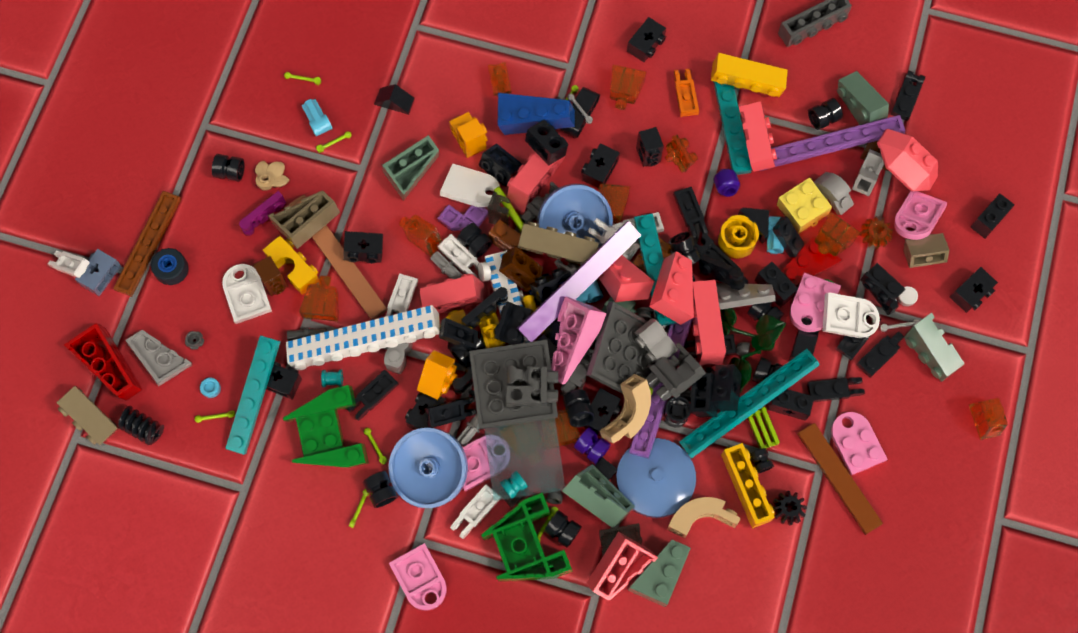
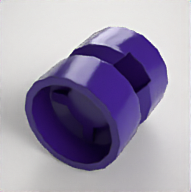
[574,427,611,465]

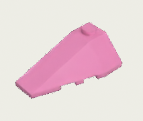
[551,296,607,384]

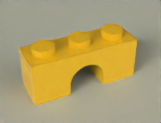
[263,236,320,295]

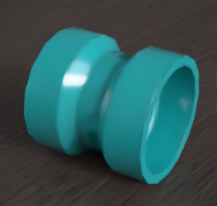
[500,471,528,499]

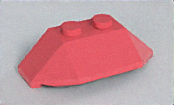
[877,129,938,192]

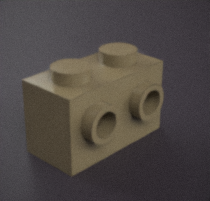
[904,233,949,268]

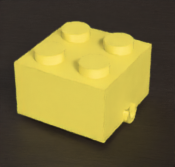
[777,178,832,234]

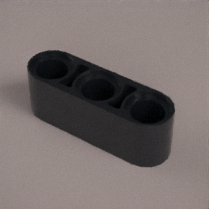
[560,87,600,138]

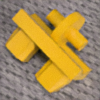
[479,312,505,349]

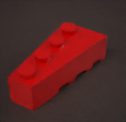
[64,323,143,401]

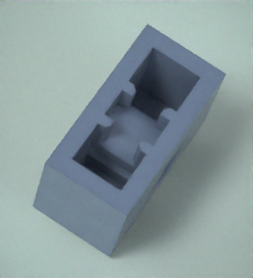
[75,249,121,296]

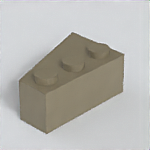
[268,190,340,249]
[56,386,119,445]

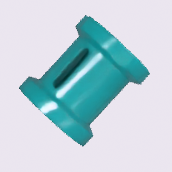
[321,370,343,387]

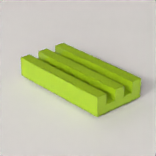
[747,407,780,449]

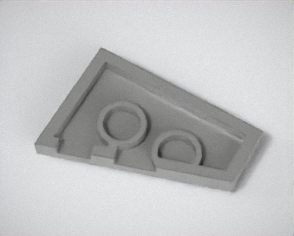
[716,283,775,310]
[126,330,192,386]

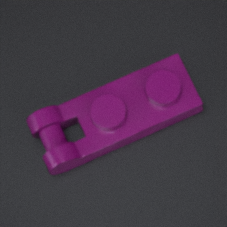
[239,191,286,236]

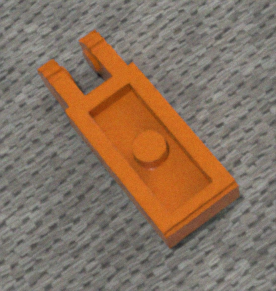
[674,69,699,117]

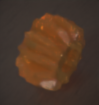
[860,216,893,249]

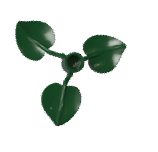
[720,308,786,393]

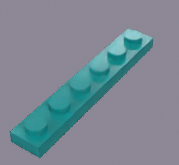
[713,81,752,175]
[634,214,677,326]
[225,335,281,455]

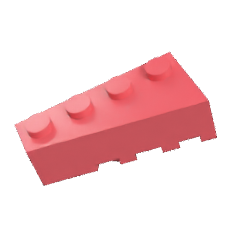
[507,152,565,215]
[693,280,726,368]

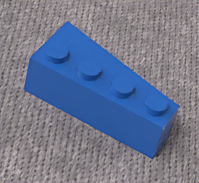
[498,93,575,135]

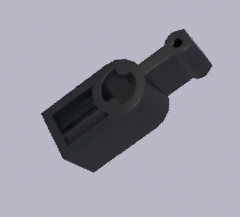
[789,318,819,361]

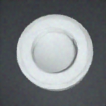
[478,262,491,282]
[897,286,918,306]

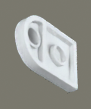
[440,163,500,207]
[222,264,272,324]
[822,292,880,338]

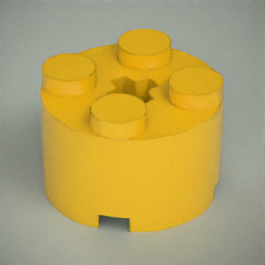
[718,215,759,259]

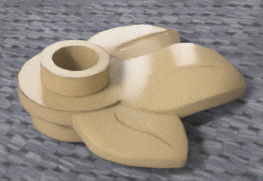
[255,161,289,190]

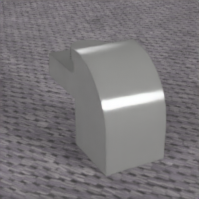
[852,149,884,196]
[814,172,854,215]

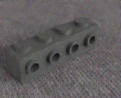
[778,0,852,47]

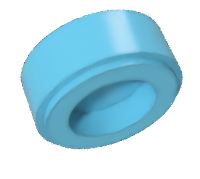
[200,378,221,398]

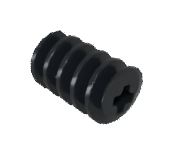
[118,406,164,445]

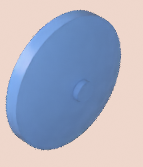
[537,184,613,248]
[389,428,468,508]
[616,438,696,518]

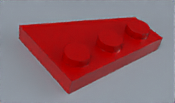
[782,236,843,287]

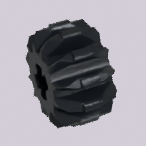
[773,491,807,526]

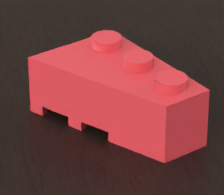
[739,101,777,172]
[597,248,655,302]
[649,251,694,325]
[420,274,488,314]
[586,531,658,601]

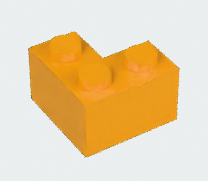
[449,112,488,158]
[417,350,457,400]

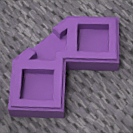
[437,205,490,231]

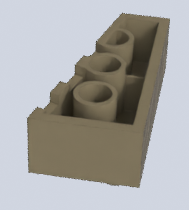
[517,222,599,264]

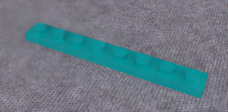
[679,349,820,459]

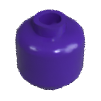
[713,169,740,197]

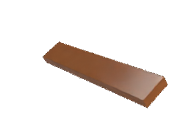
[113,191,181,297]
[797,423,883,535]

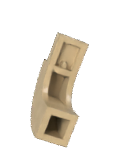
[599,374,651,443]
[667,497,740,538]

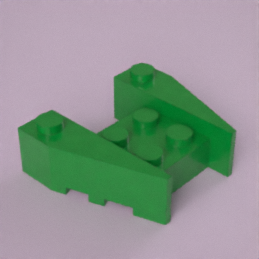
[283,385,369,468]
[481,492,573,581]

